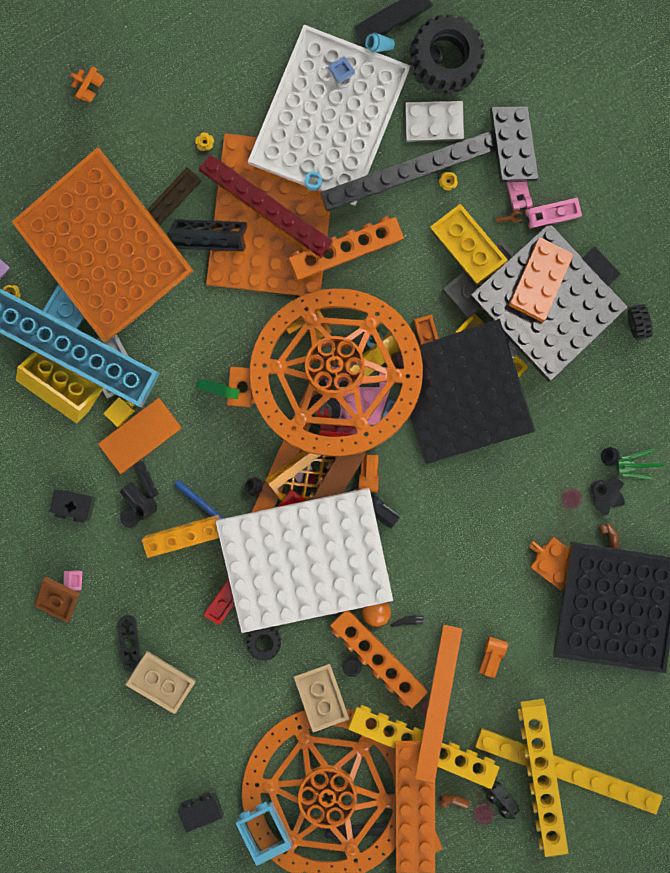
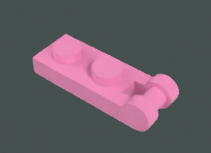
[506,182,533,212]
[525,198,582,229]

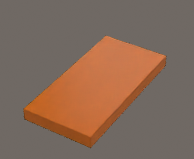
[98,398,182,474]

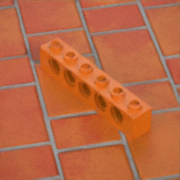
[287,216,404,282]
[330,610,428,709]

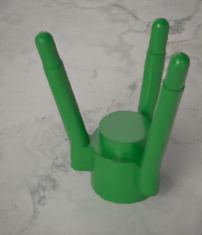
[617,448,665,480]

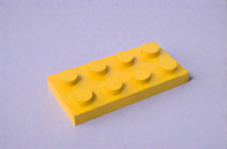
[430,204,508,286]

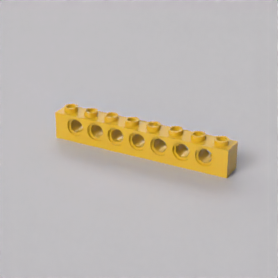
[518,699,569,857]
[346,705,500,789]

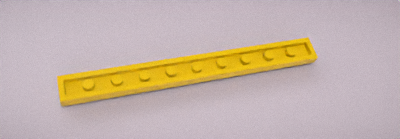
[475,728,663,814]

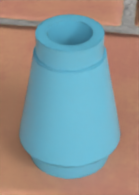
[365,32,395,52]

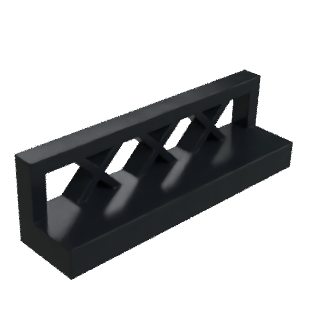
[168,219,248,252]

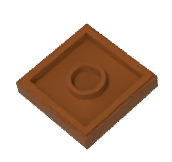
[34,576,80,623]

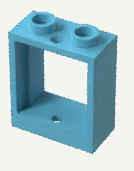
[236,801,293,866]

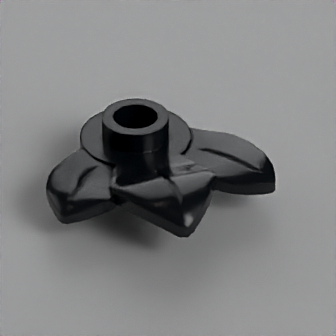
[590,478,625,515]

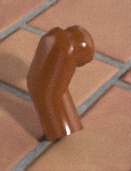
[600,523,619,549]
[439,794,469,809]

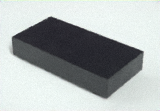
[582,246,621,286]

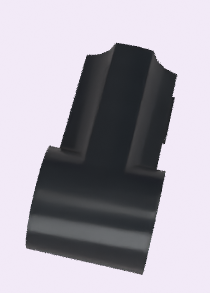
[119,482,157,520]
[370,493,400,529]

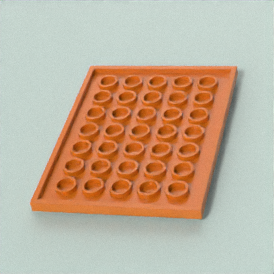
[206,134,331,296]
[11,147,194,343]

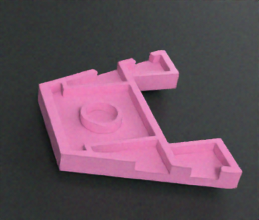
[325,367,390,425]

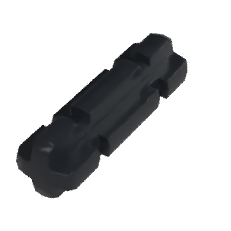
[134,462,158,498]

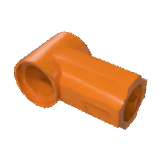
[358,455,379,493]
[479,636,508,678]

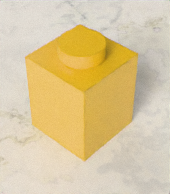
[103,397,136,427]

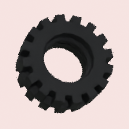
[627,304,653,341]
[247,627,281,661]

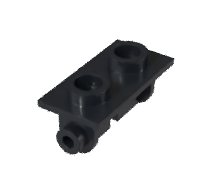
[483,780,520,819]

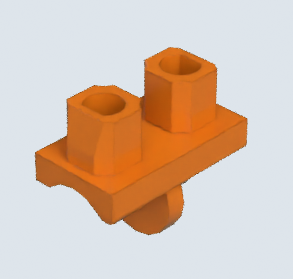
[70,66,104,103]

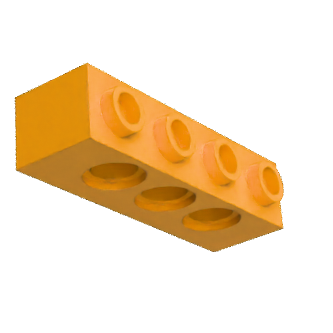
[142,515,220,558]

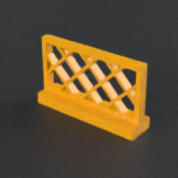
[265,435,337,501]

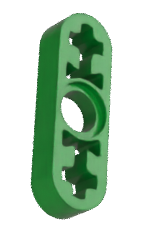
[196,378,240,399]

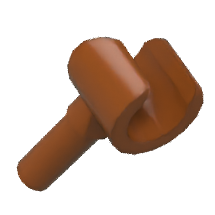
[496,211,524,223]

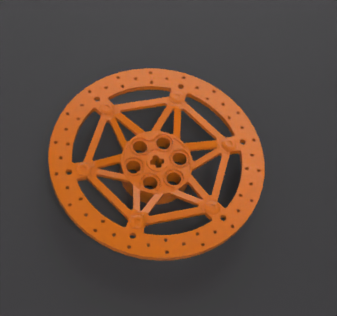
[250,289,423,456]
[242,709,396,873]

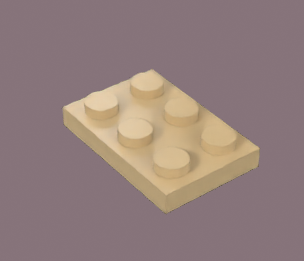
[125,651,196,714]
[294,664,349,732]

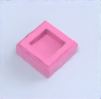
[63,570,82,591]

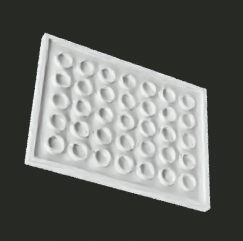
[248,25,410,206]
[216,488,393,633]

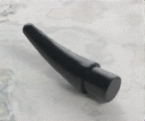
[390,615,424,627]

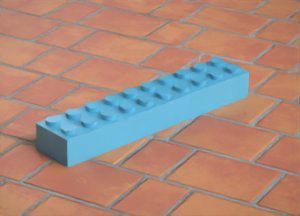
[0,289,161,407]

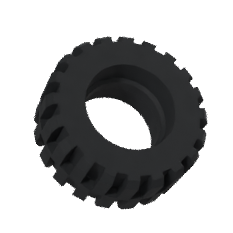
[408,14,485,94]

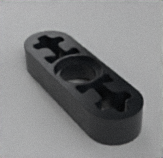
[118,615,141,671]

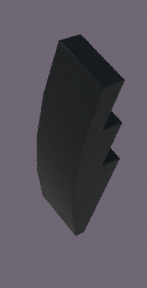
[354,0,433,45]

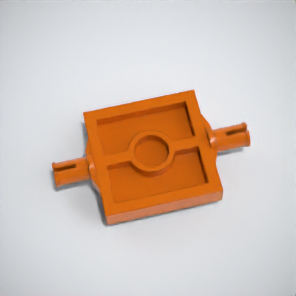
[528,537,569,591]

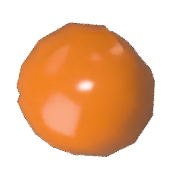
[362,602,391,628]

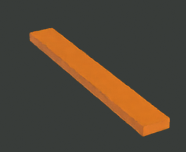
[251,383,319,513]
[414,625,462,784]

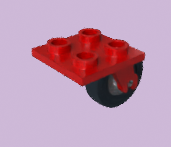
[308,394,357,437]

